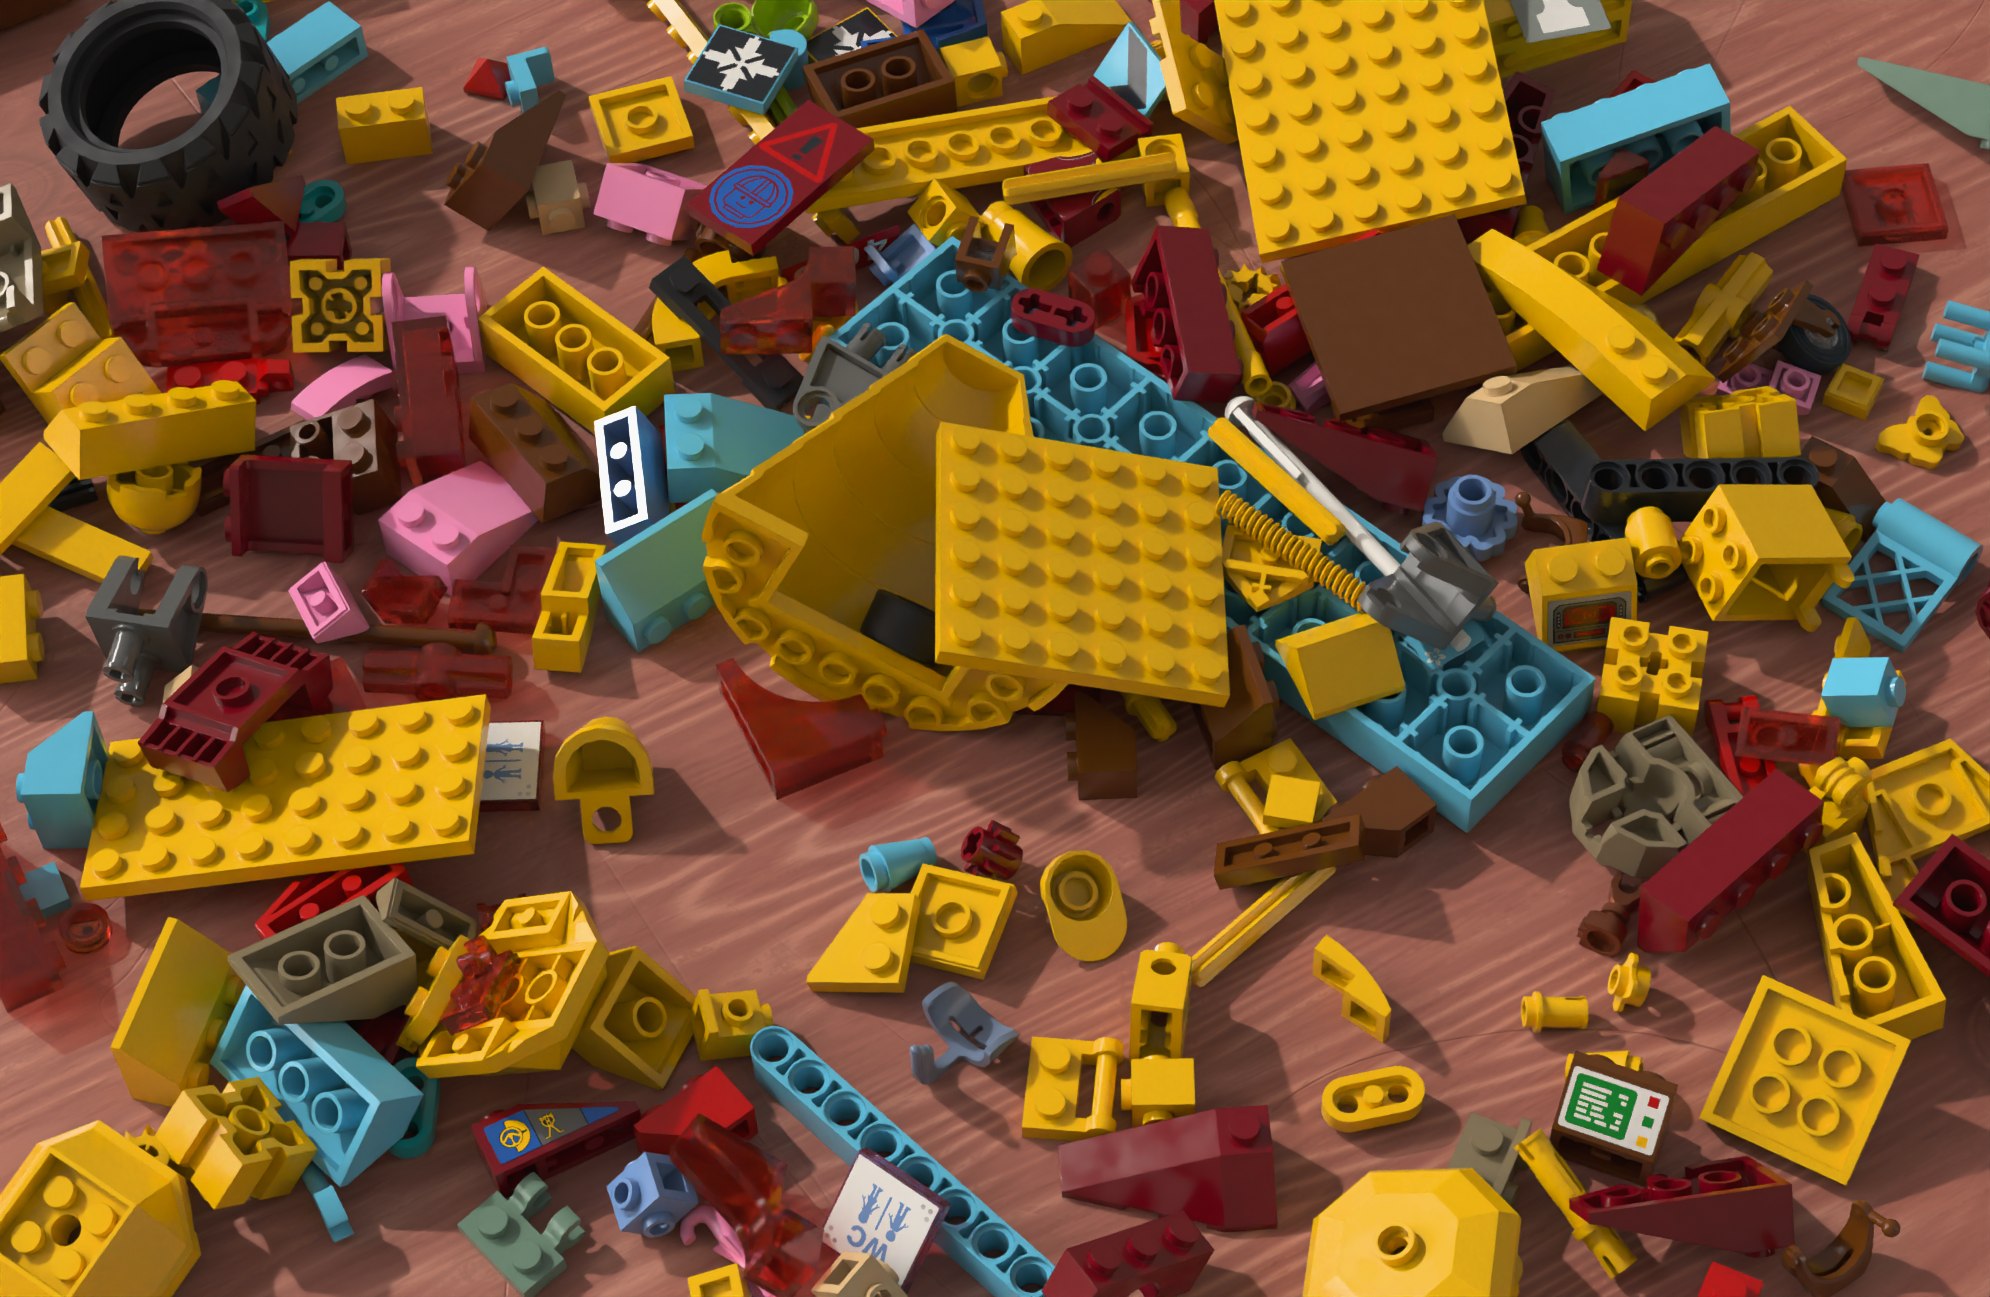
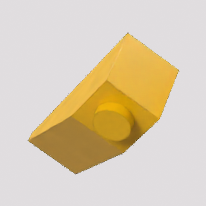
[1001,0,1132,75]

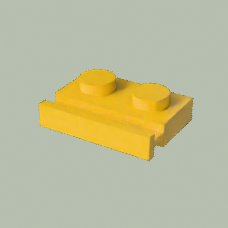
[396,934,478,1054]

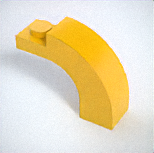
[652,250,779,372]

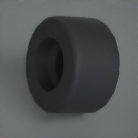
[860,589,938,666]

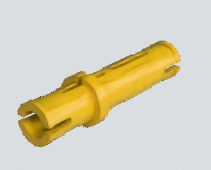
[1513,1128,1638,1279]

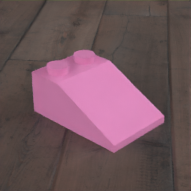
[378,461,539,599]

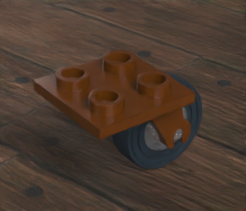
[1717,281,1851,383]

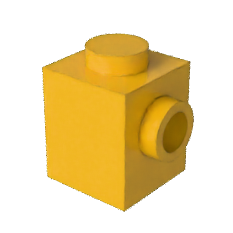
[1121,1055,1195,1128]

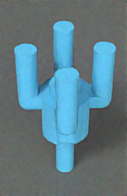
[1922,300,1990,393]

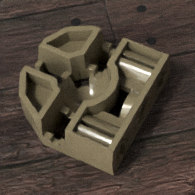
[1568,714,1743,878]

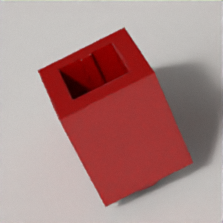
[633,1066,759,1163]

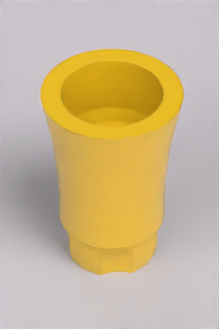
[980,201,1073,291]

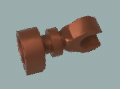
[1577,872,1645,956]

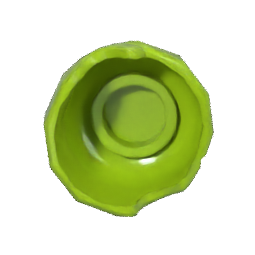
[751,0,819,41]

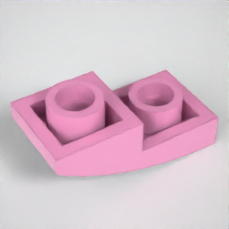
[291,354,393,420]
[1715,360,1821,415]

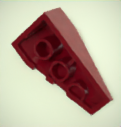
[1251,401,1439,515]
[1058,1105,1278,1233]
[1569,1156,1795,1258]

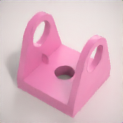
[382,266,487,378]

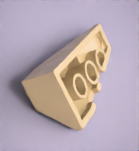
[1442,364,1603,454]

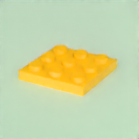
[1699,975,1912,1186]

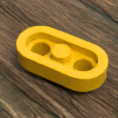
[1321,1066,1425,1133]

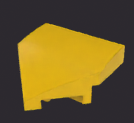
[1222,524,1322,612]

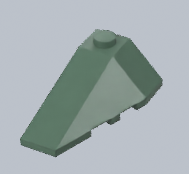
[1857,56,1990,150]

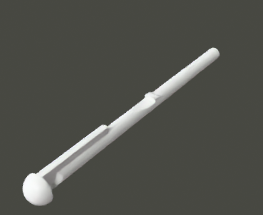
[1224,396,1471,652]

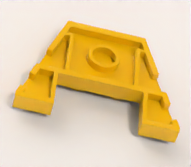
[1149,0,1239,145]
[1863,738,1990,920]

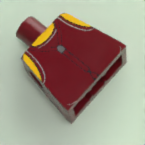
[1024,149,1133,248]

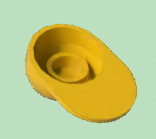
[1040,850,1127,962]

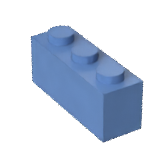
[594,406,670,546]

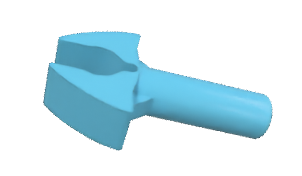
[301,1164,354,1243]

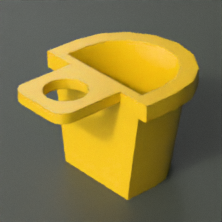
[553,716,655,844]

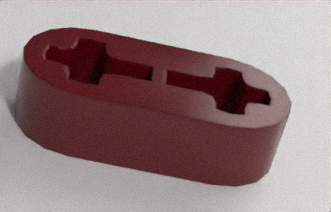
[1011,288,1095,347]

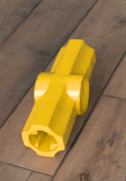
[1674,252,1773,368]

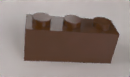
[802,29,957,128]
[468,382,602,523]

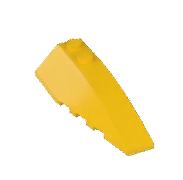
[1467,229,1715,432]

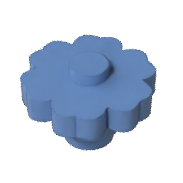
[1422,475,1518,562]

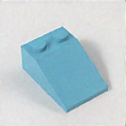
[664,393,804,503]

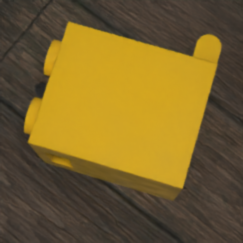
[1678,484,1855,632]

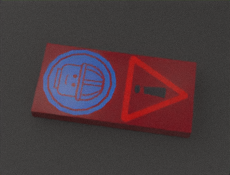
[686,100,875,256]

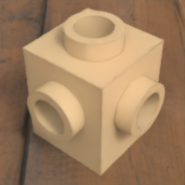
[811,1251,908,1297]

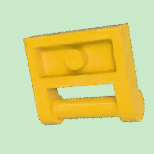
[1215,738,1337,834]
[1022,1036,1124,1141]

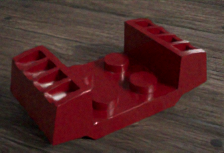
[138,631,333,792]

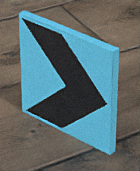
[1093,22,1167,118]

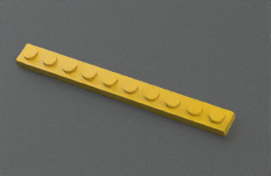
[647,0,860,244]

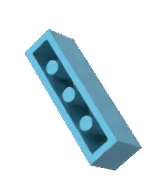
[195,1,368,116]

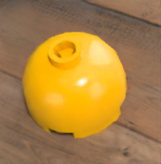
[107,462,202,534]

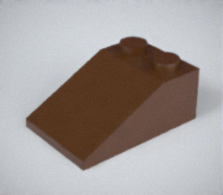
[444,91,566,231]

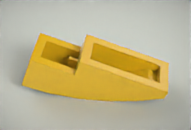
[532,542,607,673]

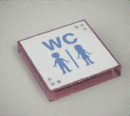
[816,1147,951,1294]

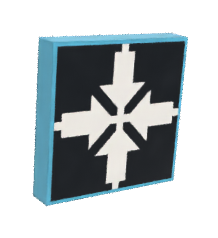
[684,24,798,115]

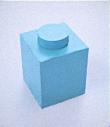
[1821,657,1906,727]

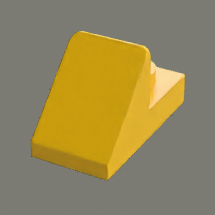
[41,241,90,314]

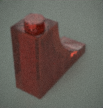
[716,658,887,800]

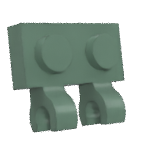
[457,1172,586,1297]

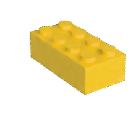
[478,266,675,435]

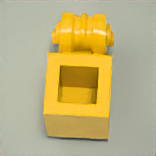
[1802,757,1872,854]

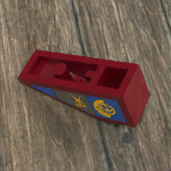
[471,1101,641,1199]

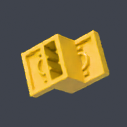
[0,302,162,425]

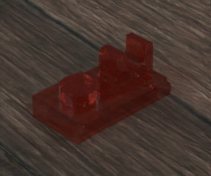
[440,935,521,1036]

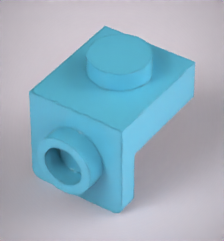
[505,47,555,114]

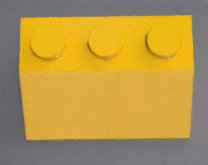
[110,917,246,1107]

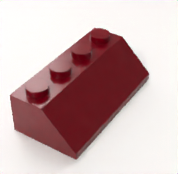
[1637,768,1824,952]
[1893,833,1990,977]

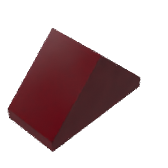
[217,175,305,245]

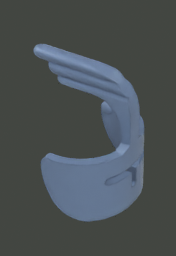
[909,982,1021,1085]

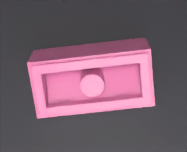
[288,561,370,644]

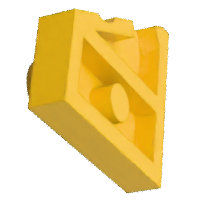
[806,893,921,993]

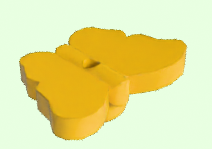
[1875,395,1964,470]

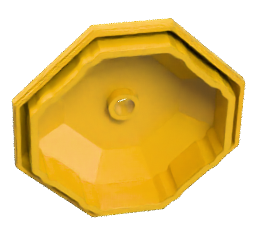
[1302,1168,1521,1297]

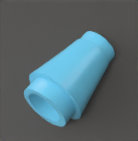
[859,837,937,893]

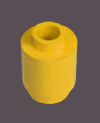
[1625,506,1682,579]

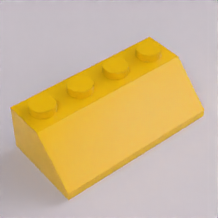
[44,380,256,480]

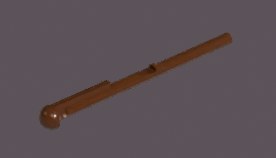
[137,609,497,659]

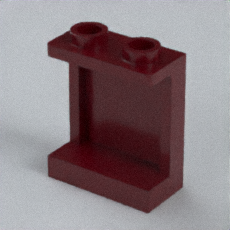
[223,455,354,563]

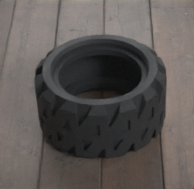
[39,0,298,236]

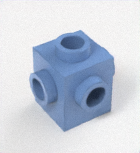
[606,1152,699,1238]

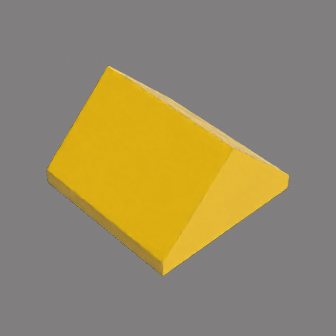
[1275,611,1405,720]

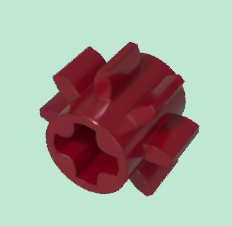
[961,820,1023,880]

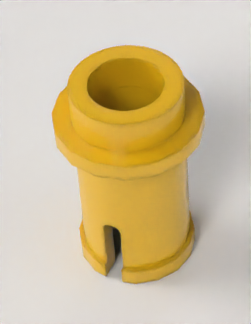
[1521,991,1589,1033]

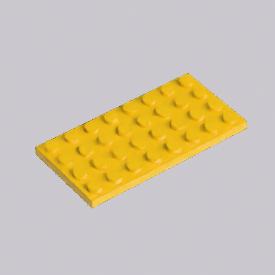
[80,694,491,901]

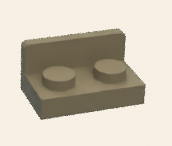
[1447,1112,1533,1207]

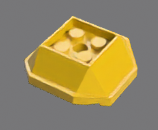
[416,891,610,1079]
[0,1120,201,1297]

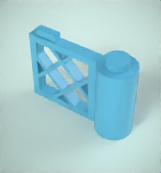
[1821,498,1983,653]

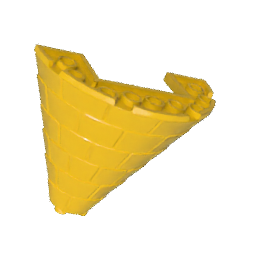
[701,334,1068,731]

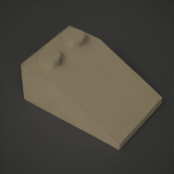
[228,895,418,1025]

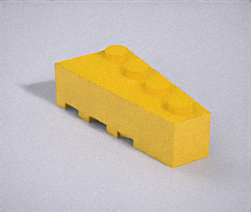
[1807,832,1946,1040]

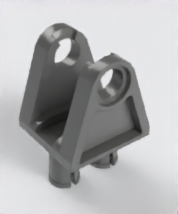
[793,323,917,433]
[1358,522,1499,650]
[85,556,208,706]

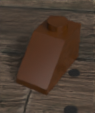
[1797,436,1886,543]

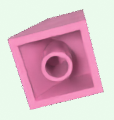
[593,163,708,246]

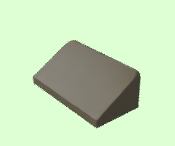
[376,878,479,963]

